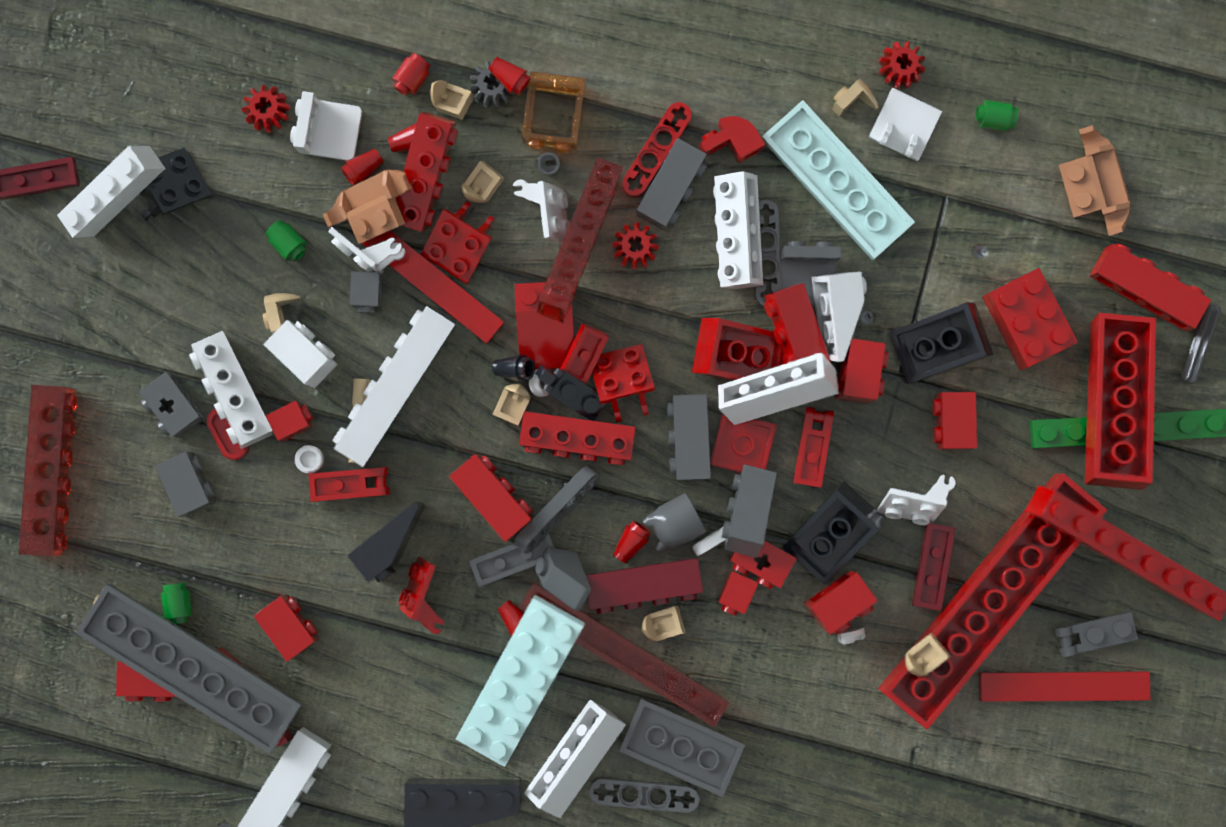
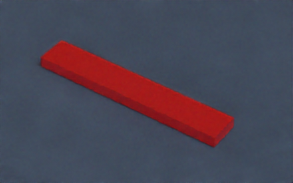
[361,231,504,344]
[979,671,1150,702]

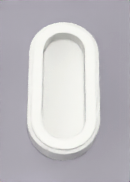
[692,526,726,556]

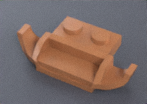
[1059,125,1131,236]
[323,169,412,244]

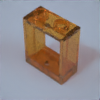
[521,71,586,153]

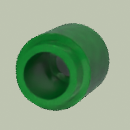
[975,100,1019,131]
[265,220,307,261]
[160,583,193,624]

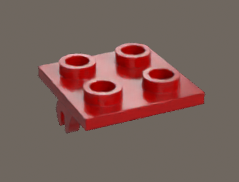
[421,201,495,284]
[592,344,655,423]
[398,556,444,634]

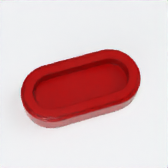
[207,409,250,460]

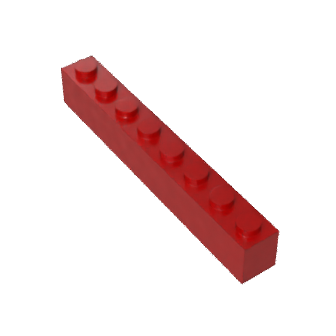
[1025,486,1226,621]

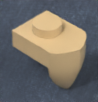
[832,79,878,117]
[430,80,474,120]
[462,161,504,203]
[263,293,300,333]
[493,384,531,426]
[642,606,686,642]
[905,633,950,676]

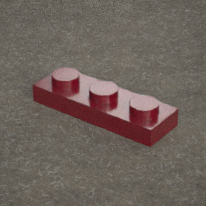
[0,157,80,200]
[912,523,956,611]

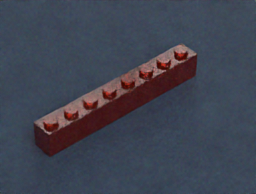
[519,582,729,728]

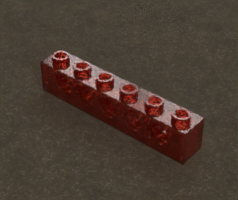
[537,157,623,324]
[19,385,77,556]

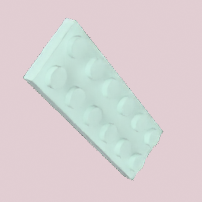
[762,100,915,261]
[456,595,585,767]

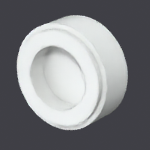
[295,445,324,473]

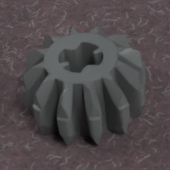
[469,61,515,109]

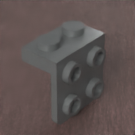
[780,241,841,306]

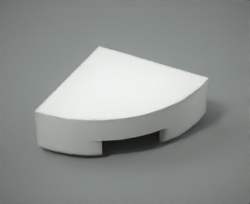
[837,627,866,645]

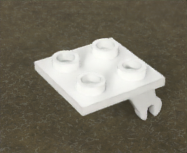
[868,88,942,161]
[513,180,572,244]
[328,228,405,274]
[877,475,955,525]

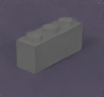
[636,138,708,231]
[667,394,711,480]
[721,464,777,558]

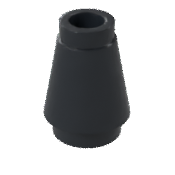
[492,354,535,382]

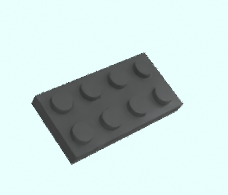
[619,698,745,797]

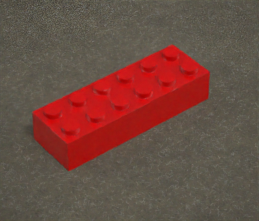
[1085,313,1156,490]

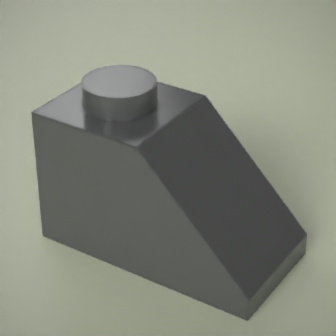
[535,547,592,611]

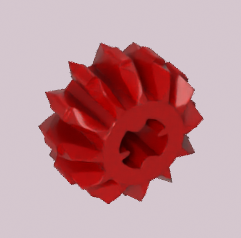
[878,41,926,89]
[242,84,290,133]
[612,222,659,270]

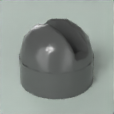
[538,152,560,175]

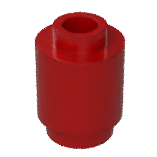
[392,53,431,96]

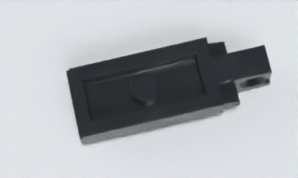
[535,365,606,421]

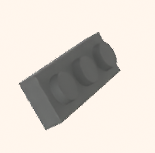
[469,534,555,587]

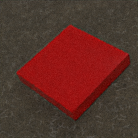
[710,413,777,473]

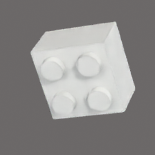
[263,320,338,388]

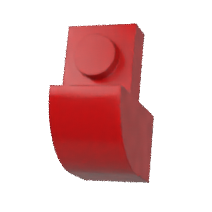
[699,116,765,164]

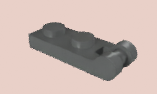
[1054,612,1138,657]

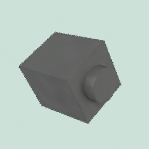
[350,272,383,314]

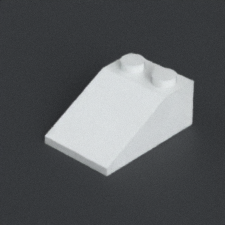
[812,272,867,362]

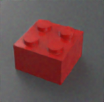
[835,339,889,404]
[804,570,877,635]

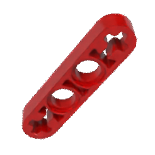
[622,102,691,198]

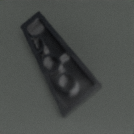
[404,778,521,827]

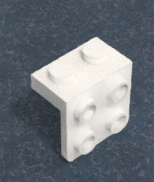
[290,91,362,161]

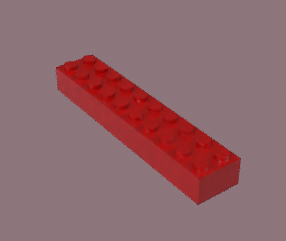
[878,473,1107,730]

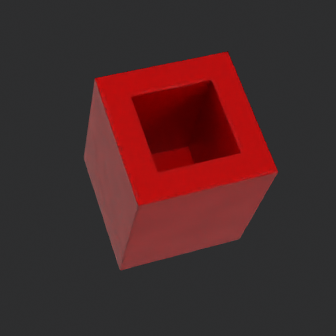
[266,400,314,442]
[717,571,759,616]

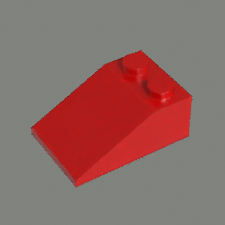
[514,281,574,370]
[692,318,784,381]

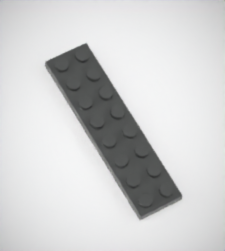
[76,584,303,754]

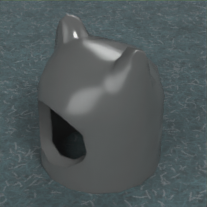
[643,493,706,552]

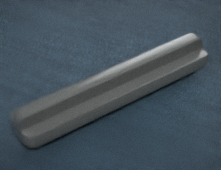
[1181,304,1221,384]

